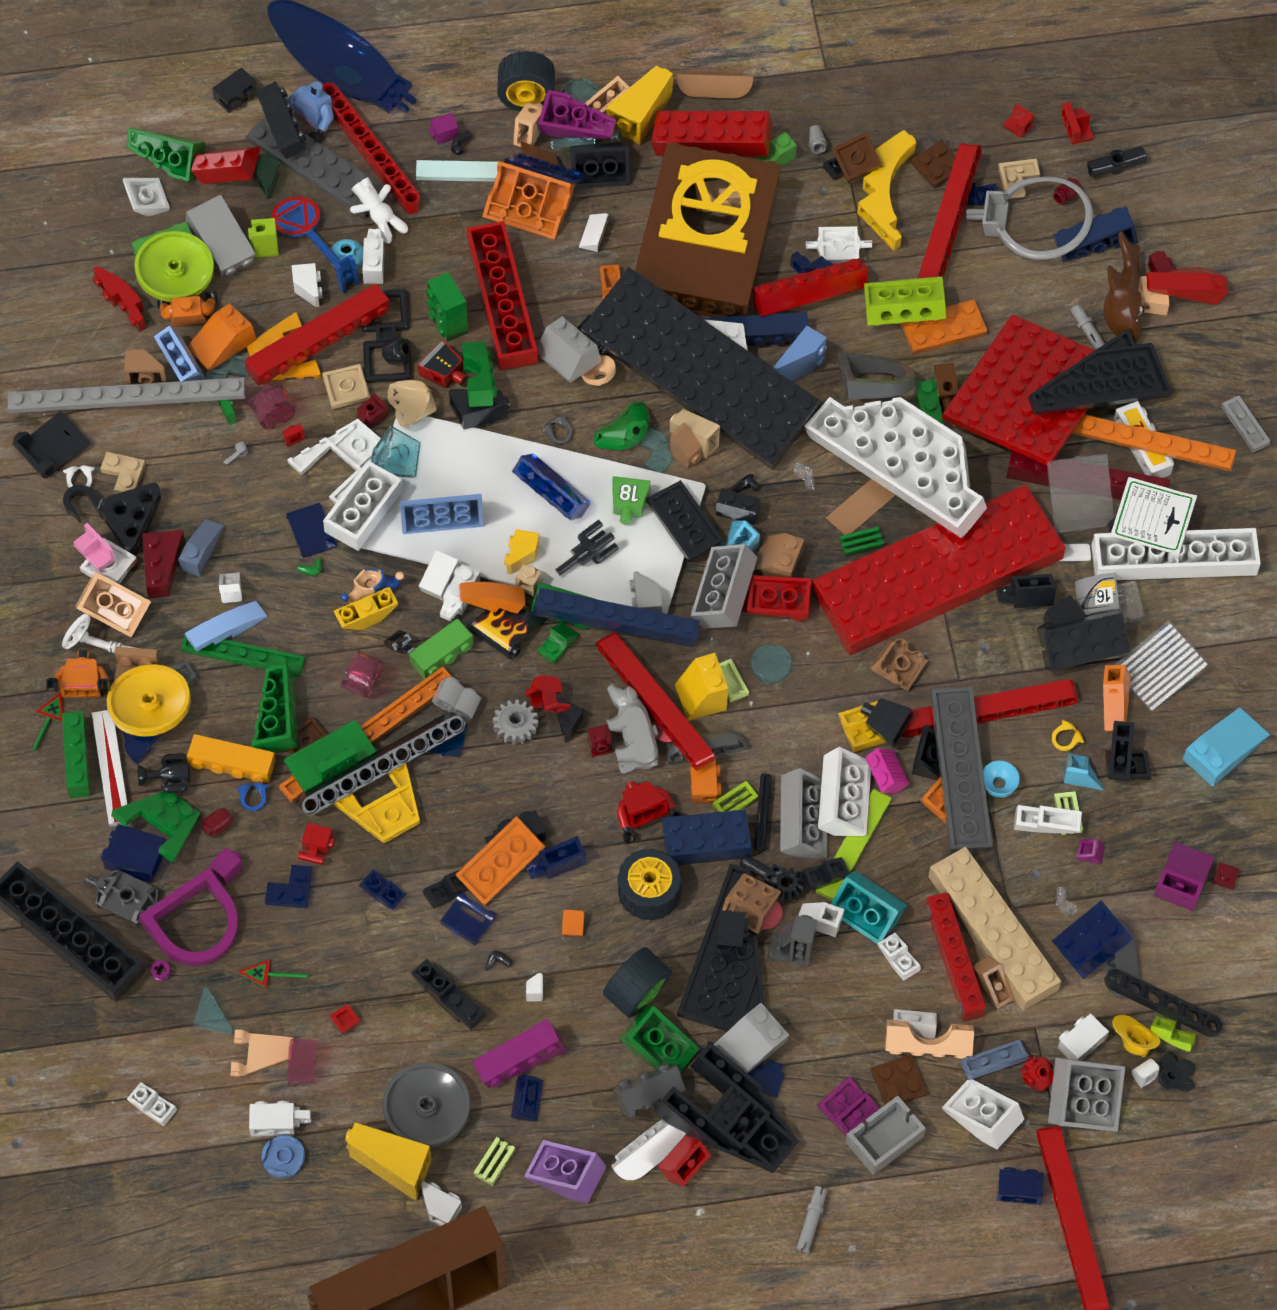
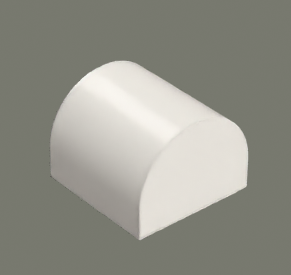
[1132,1058,1159,1088]

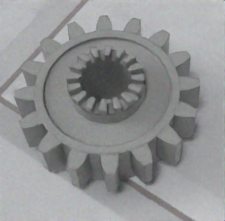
[493,700,538,745]

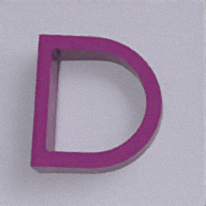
[139,868,238,966]

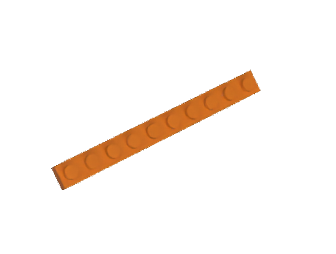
[1072,415,1237,471]
[279,666,452,803]

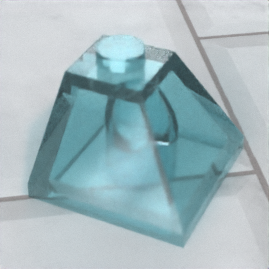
[371,426,421,478]

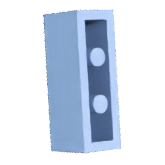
[154,325,206,381]

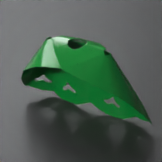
[593,401,651,450]

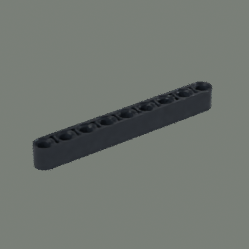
[297,712,465,815]

